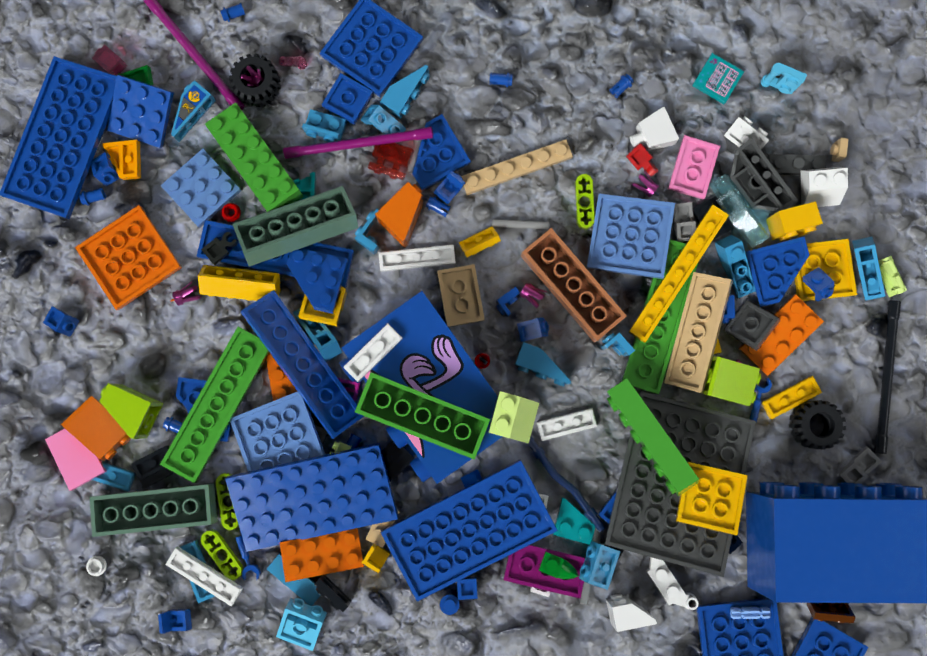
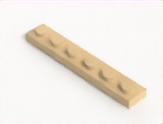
[461,139,573,195]

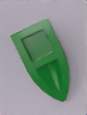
[538,551,579,579]

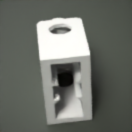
[630,107,679,151]

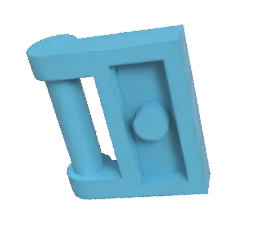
[761,63,807,94]

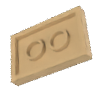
[437,264,485,327]

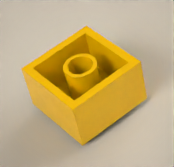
[766,201,823,242]

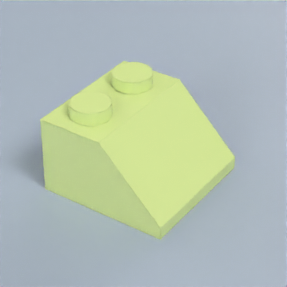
[488,391,539,443]

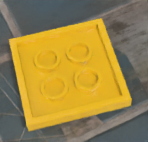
[794,239,857,302]
[676,462,748,535]

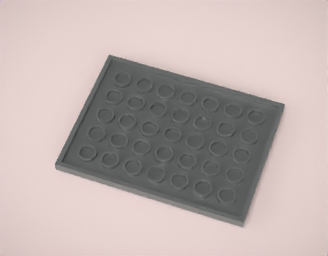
[604,392,756,577]

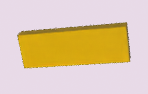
[761,376,822,419]

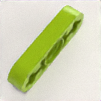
[575,174,595,230]
[216,473,239,530]
[201,529,244,580]

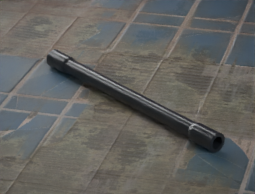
[874,300,901,454]

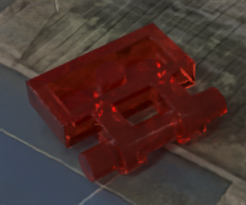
[368,143,414,180]

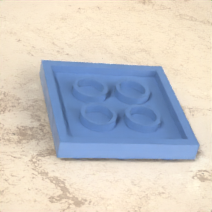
[160,149,242,228]

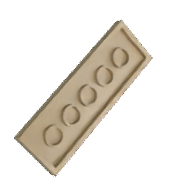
[664,272,733,394]

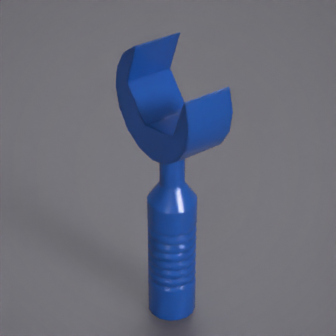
[749,378,772,423]
[235,535,261,581]

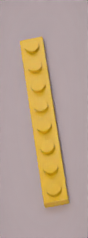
[628,205,729,343]

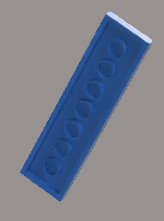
[196,220,354,288]
[241,290,364,439]

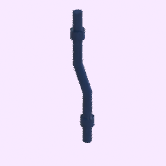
[527,436,606,532]

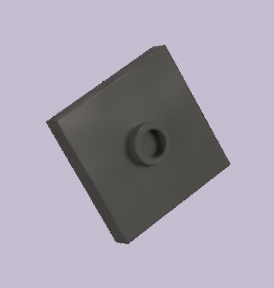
[724,300,780,351]

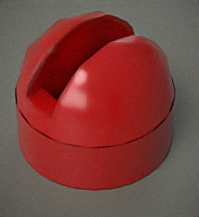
[475,353,491,369]

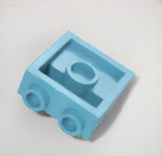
[276,598,327,651]

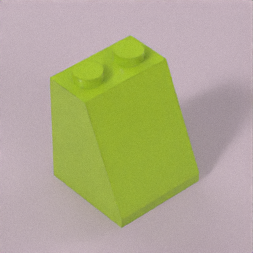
[700,356,761,406]
[100,383,164,439]

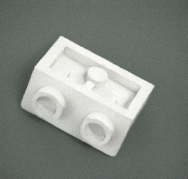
[724,116,769,149]

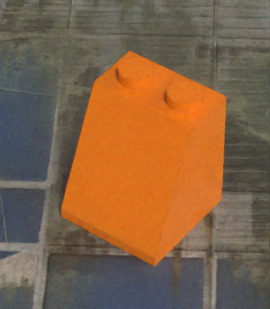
[375,182,423,248]
[61,396,131,461]

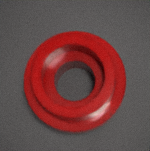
[222,203,241,222]

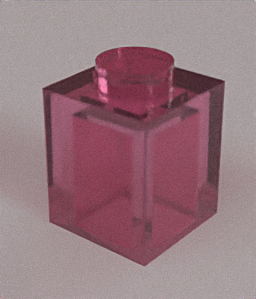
[92,44,128,75]

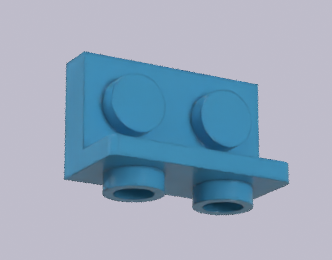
[302,109,347,142]
[601,332,635,357]
[579,541,620,590]

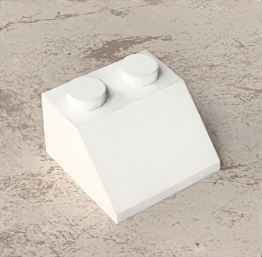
[800,167,848,207]
[606,594,657,632]

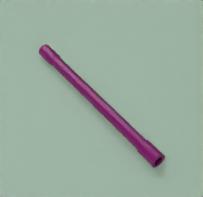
[144,0,245,110]
[283,127,433,159]

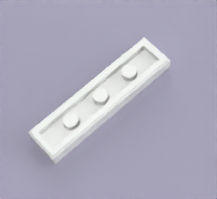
[378,244,456,272]
[165,547,243,606]

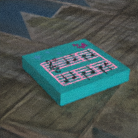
[692,53,744,104]

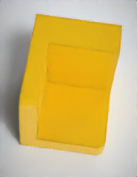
[362,544,390,573]

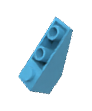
[380,65,430,119]
[714,235,756,298]
[515,342,571,387]

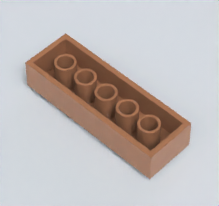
[521,228,627,343]

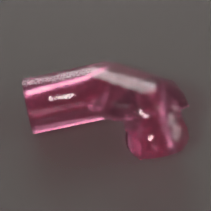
[279,56,308,70]

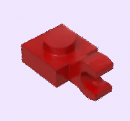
[626,143,659,176]

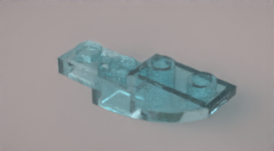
[710,174,770,248]

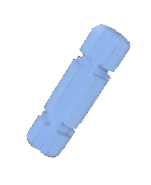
[730,607,771,619]

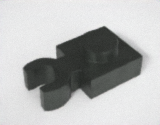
[201,232,238,265]

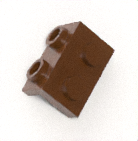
[807,603,856,623]

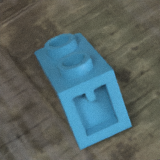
[360,105,406,143]
[355,208,380,254]

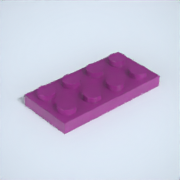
[503,545,585,599]

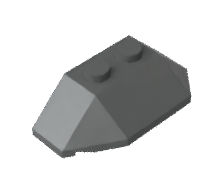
[729,138,797,211]

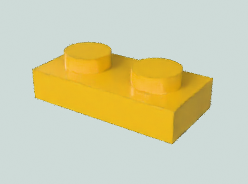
[459,226,501,257]

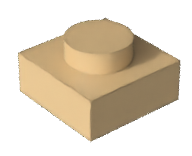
[830,138,848,162]

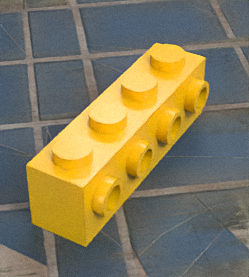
[198,265,280,301]

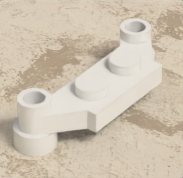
[646,557,699,610]

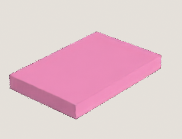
[668,135,720,200]
[45,429,107,491]

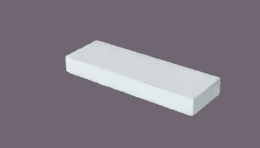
[343,324,403,382]
[536,408,598,441]

